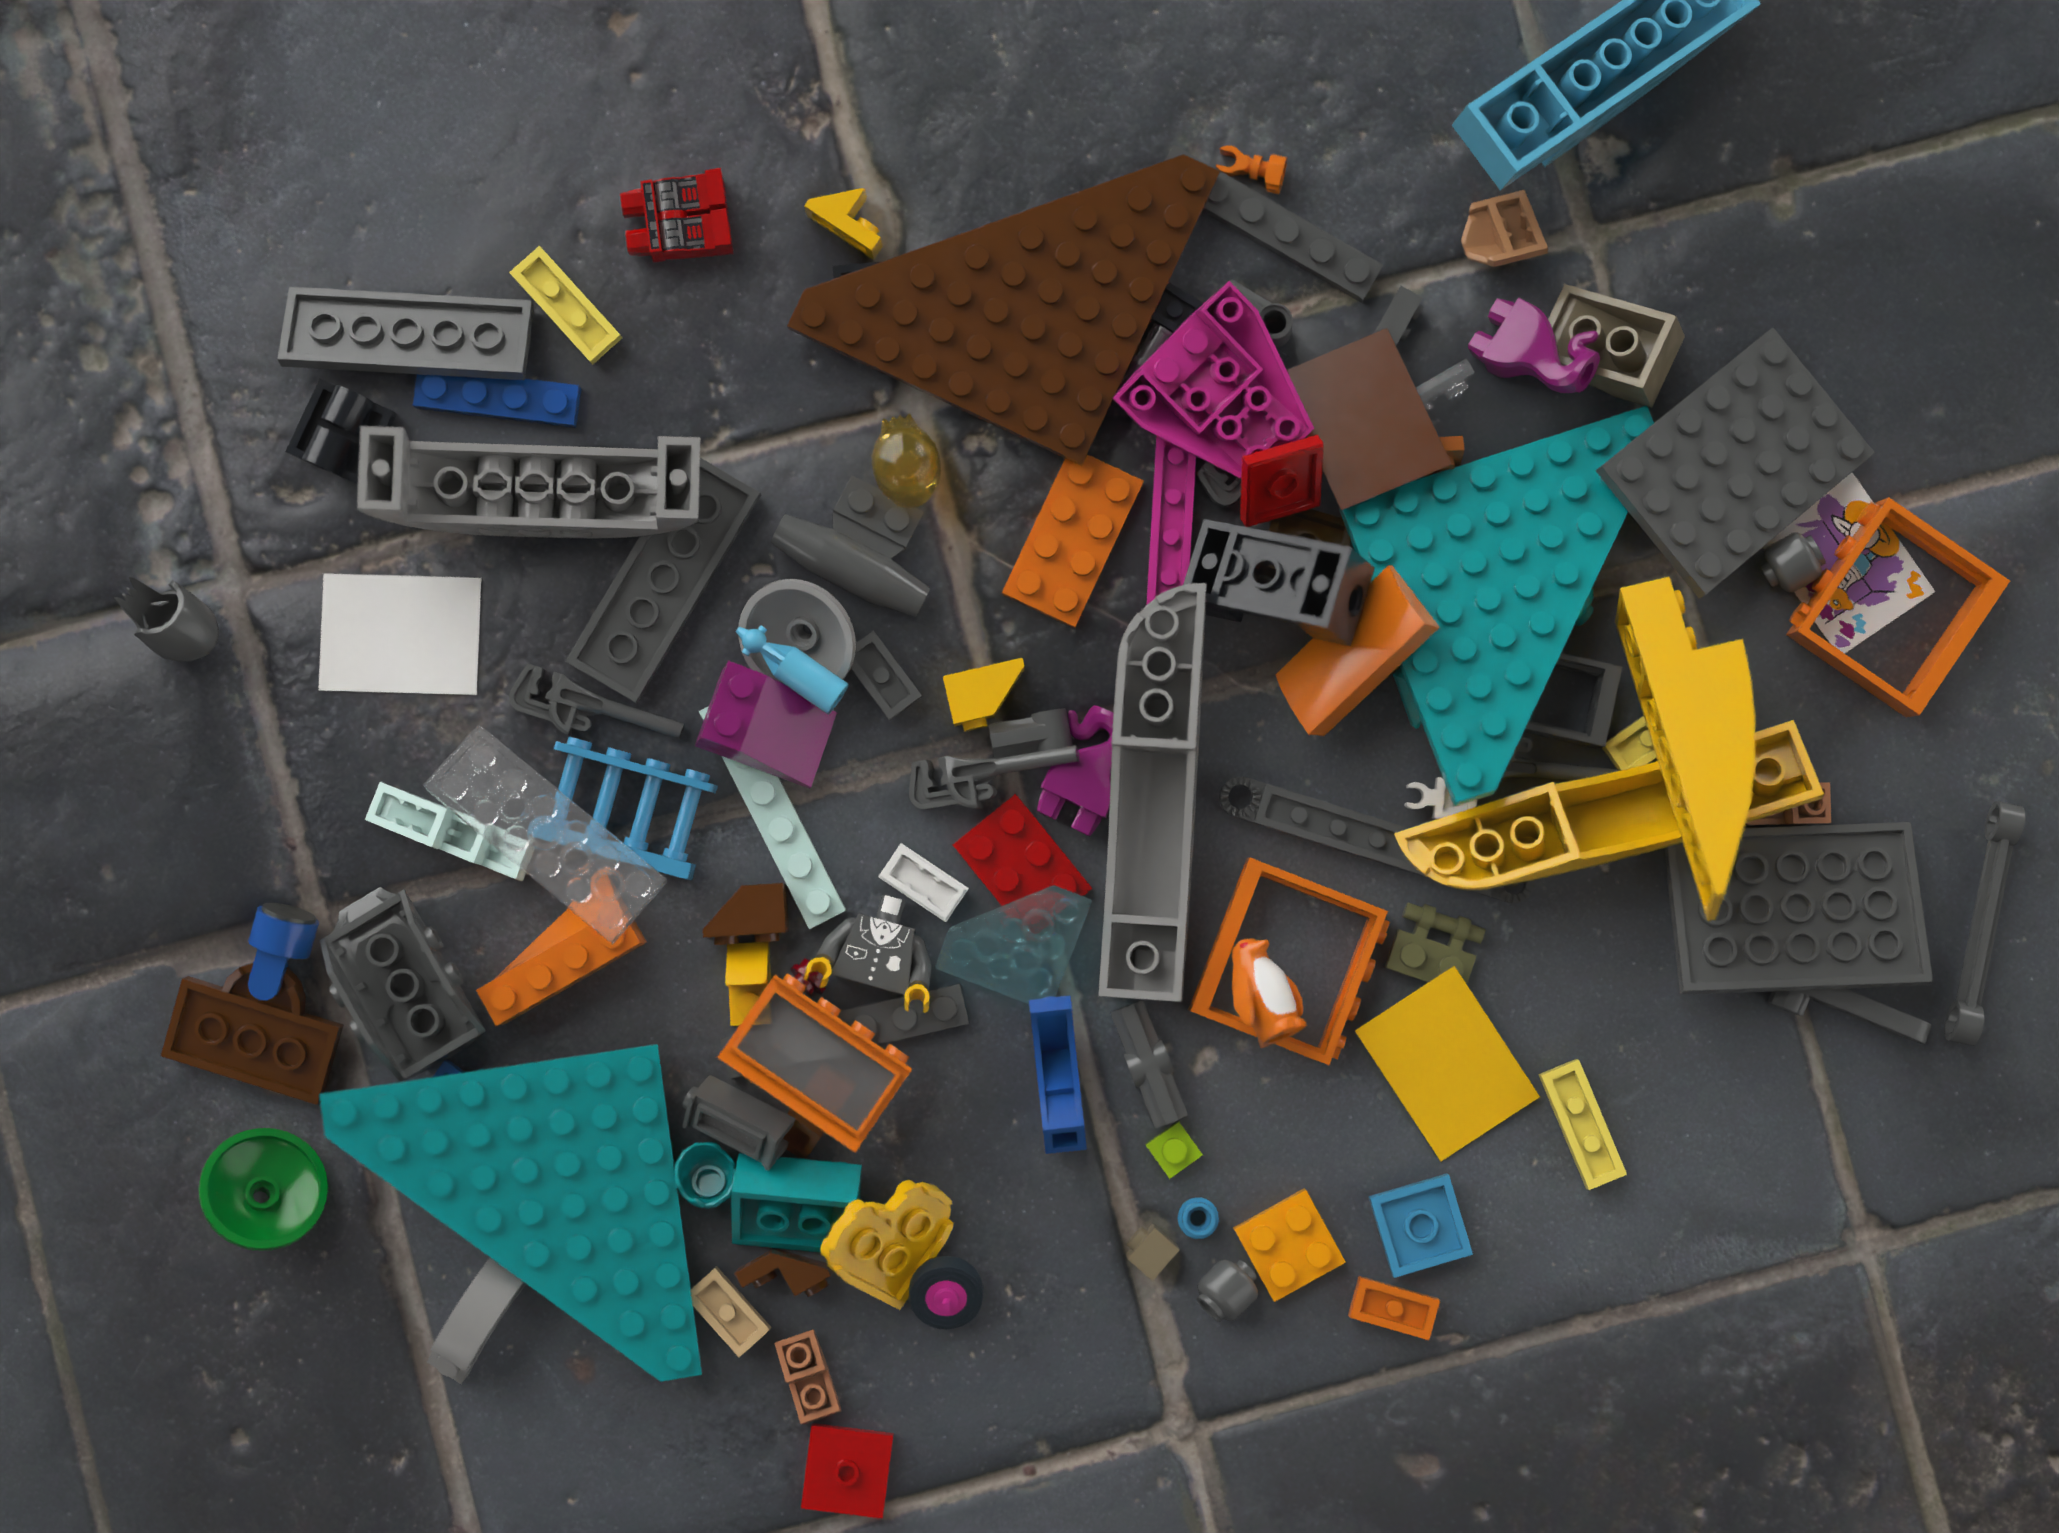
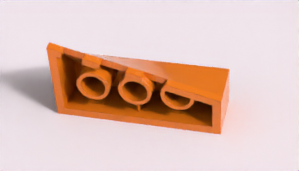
[476,872,647,1026]

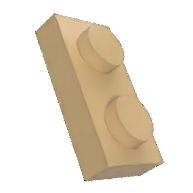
[691,1266,771,1357]

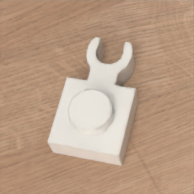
[1404,777,1477,819]

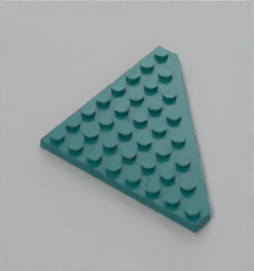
[1339,405,1654,807]
[320,1044,702,1382]

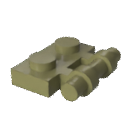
[1384,902,1485,984]

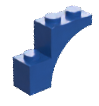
[1029,996,1087,1154]

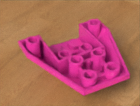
[1112,281,1314,479]

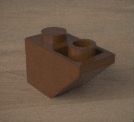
[703,883,789,945]

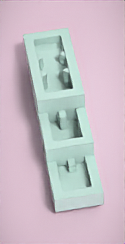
[365,782,538,881]

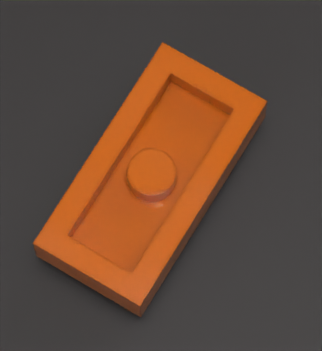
[1348,1276,1440,1340]

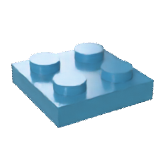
[1368,1173,1473,1278]

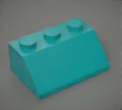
[731,1153,862,1252]

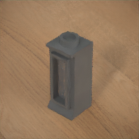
[682,1075,796,1171]

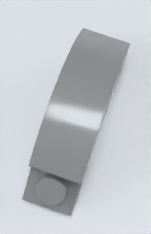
[427,1258,526,1384]

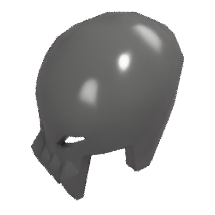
[114,576,219,663]

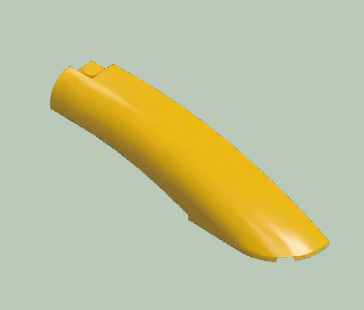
[1394,720,1824,890]

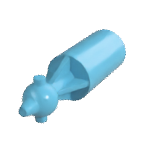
[736,625,849,714]

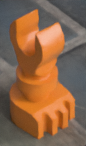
[1216,145,1287,194]

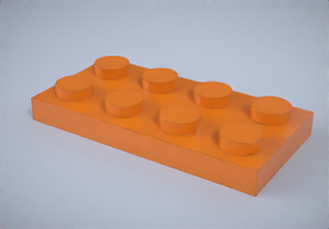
[1002,455,1144,628]

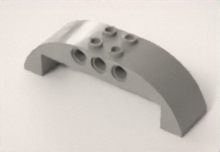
[357,426,701,539]

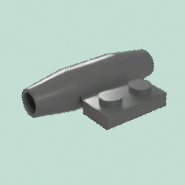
[771,475,931,617]

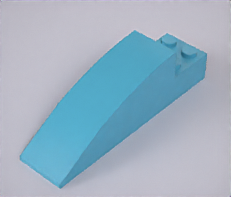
[1452,0,1761,191]

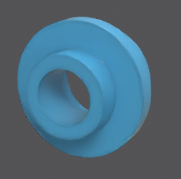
[1177,1197,1219,1239]

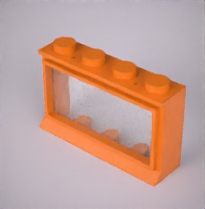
[717,973,912,1153]

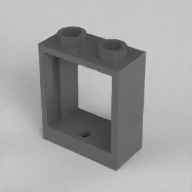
[1524,653,1622,749]

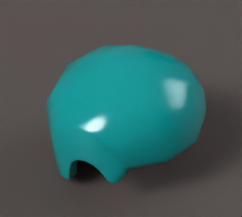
[674,1142,736,1209]

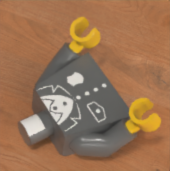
[804,894,932,1013]

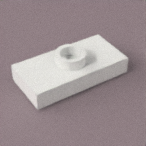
[878,843,969,922]

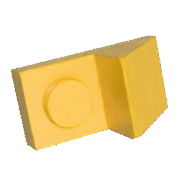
[804,188,883,260]
[725,942,773,1026]

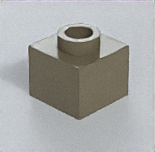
[1126,1224,1180,1281]

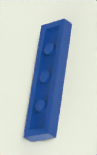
[413,374,581,428]

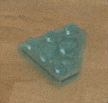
[935,885,1092,1004]

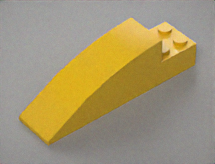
[1615,577,1755,921]

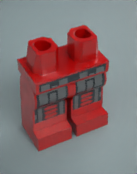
[620,168,734,262]

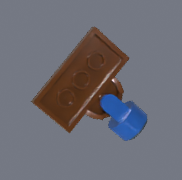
[161,903,344,1105]

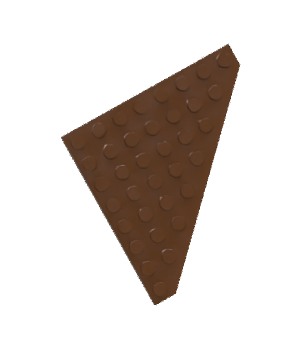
[787,154,1220,466]

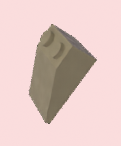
[1548,284,1685,408]

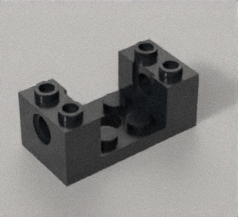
[1183,519,1375,646]

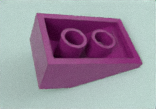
[695,661,837,789]

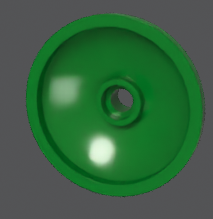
[199,1128,328,1251]

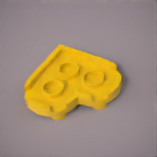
[820,1180,954,1310]

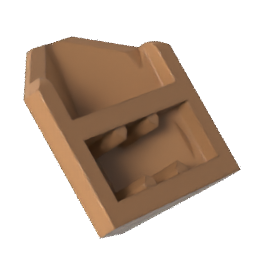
[1461,190,1548,267]

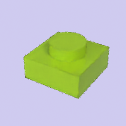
[1145,1121,1203,1179]

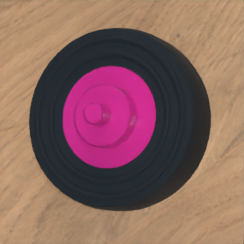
[909,1256,983,1329]

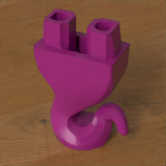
[1468,298,1600,393]
[1037,705,1114,837]

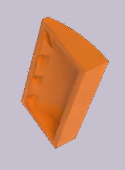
[1275,565,1440,736]

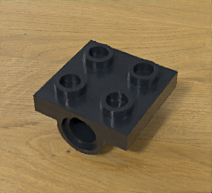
[285,378,397,485]

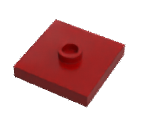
[1240,435,1324,527]
[801,1423,894,1519]

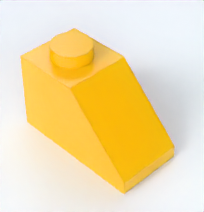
[943,658,1024,731]

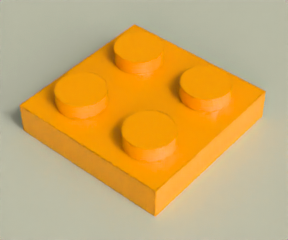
[1233,1188,1346,1302]

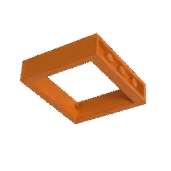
[1786,497,2010,718]
[1188,857,1390,1065]

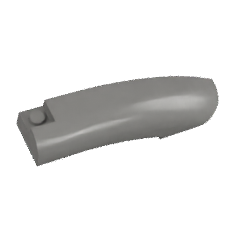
[1098,583,1206,1002]

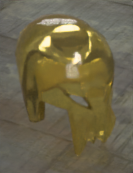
[870,413,941,509]

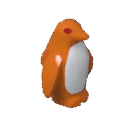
[1232,938,1306,1048]

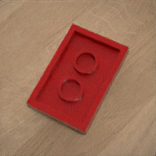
[953,793,1093,940]

